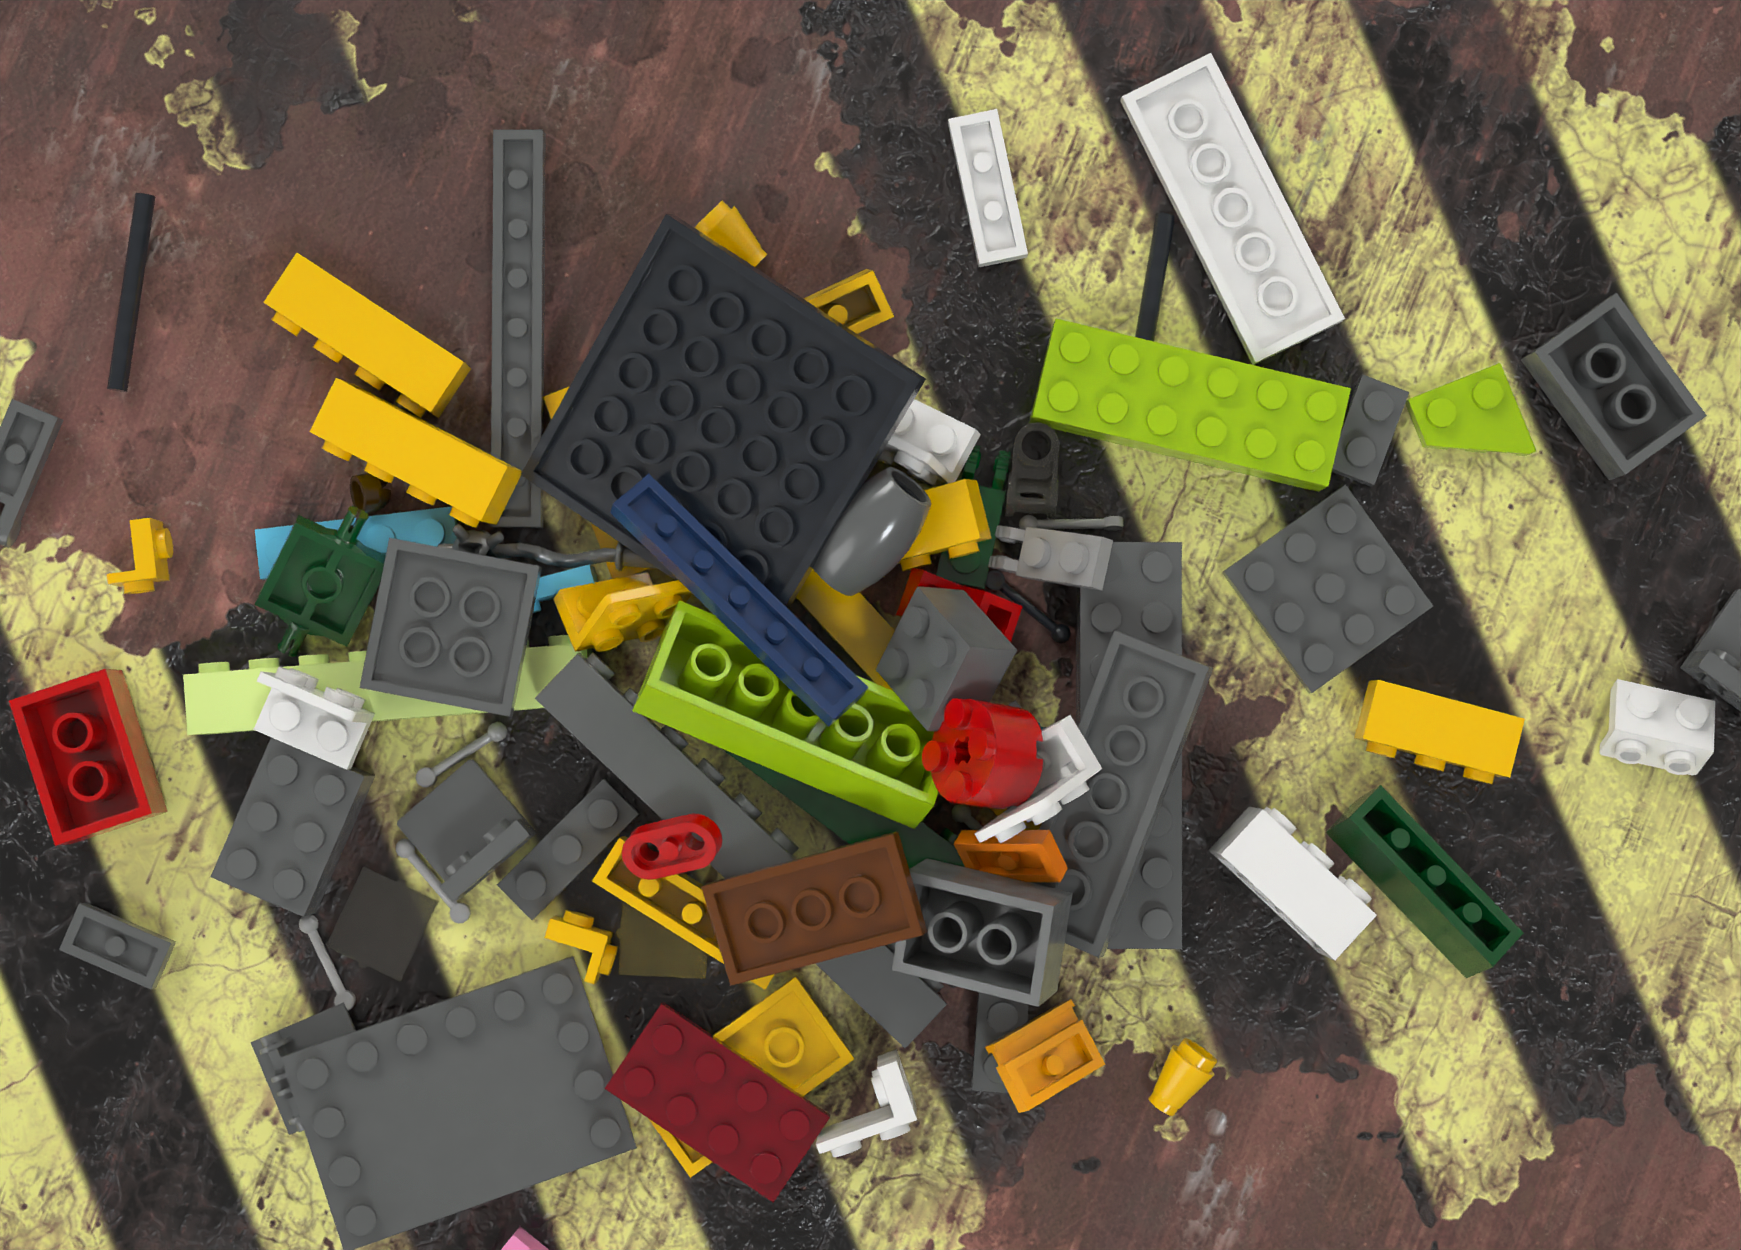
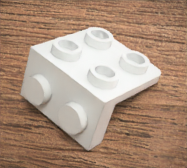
[974,715,1102,843]

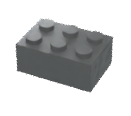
[1521,293,1707,480]
[210,737,375,917]
[892,858,1072,1007]

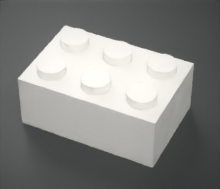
[1209,807,1377,960]

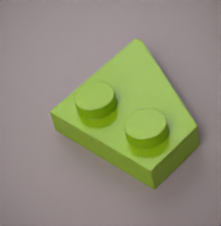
[1405,363,1536,456]

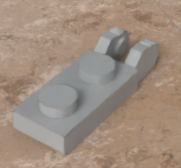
[988,525,1113,590]

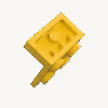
[553,572,693,652]

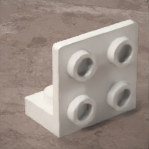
[878,399,981,487]
[253,666,375,770]
[816,1049,917,1157]

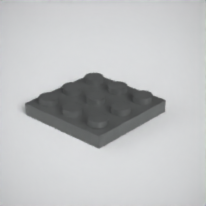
[1222,485,1433,694]
[359,538,542,717]

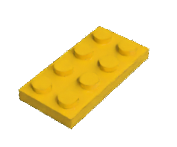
[649,975,855,1178]

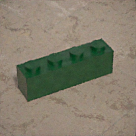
[1325,785,1523,979]

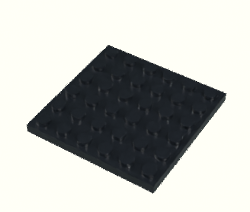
[521,214,926,609]

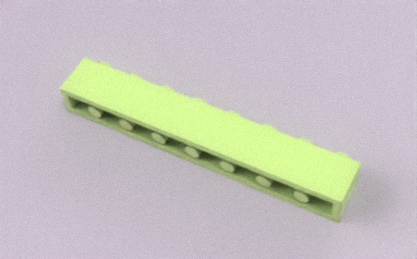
[183,635,592,735]

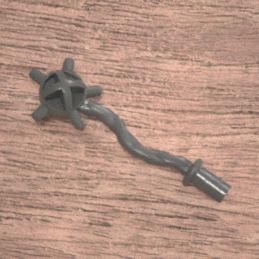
[437,524,658,571]

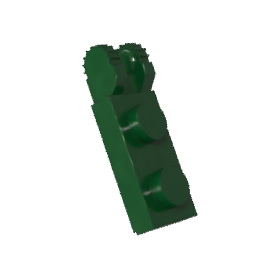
[936,445,1011,590]

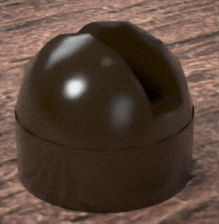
[350,473,391,514]

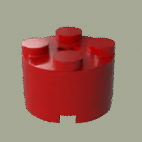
[922,698,1044,809]

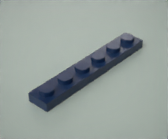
[610,474,868,727]

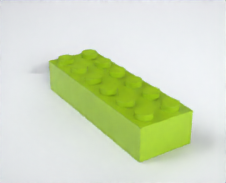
[1029,318,1351,492]
[632,600,938,829]

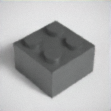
[876,586,1017,731]

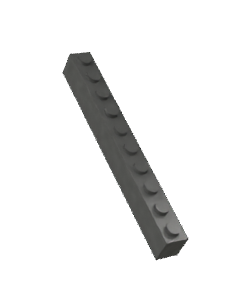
[535,652,947,1048]

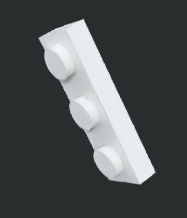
[948,109,1028,267]

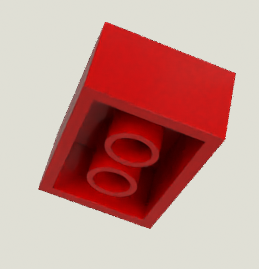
[9,668,168,846]

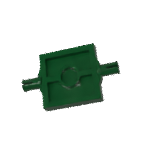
[254,506,386,657]

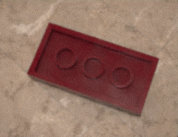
[604,1002,830,1203]

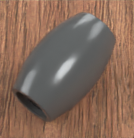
[813,467,931,596]

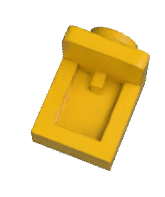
[107,518,173,594]
[544,910,618,984]

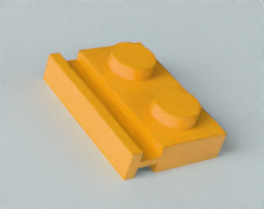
[985,999,1105,1113]

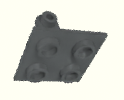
[251,1002,356,1135]

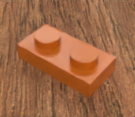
[954,830,1068,882]

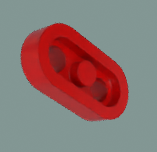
[622,813,723,880]

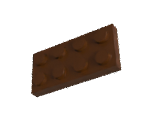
[701,831,928,986]

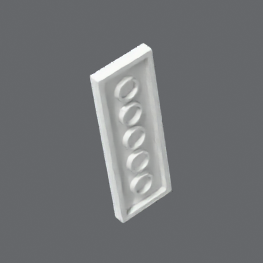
[1120,53,1345,365]

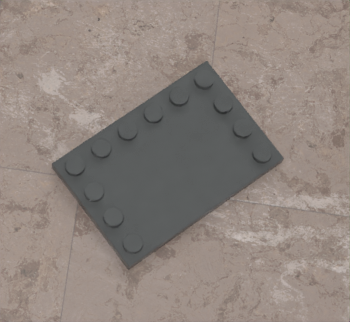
[281,956,637,1250]

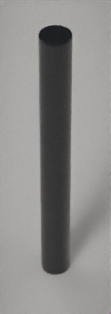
[107,193,156,392]
[1135,213,1175,341]

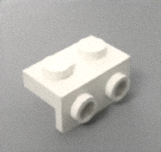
[1600,679,1715,775]

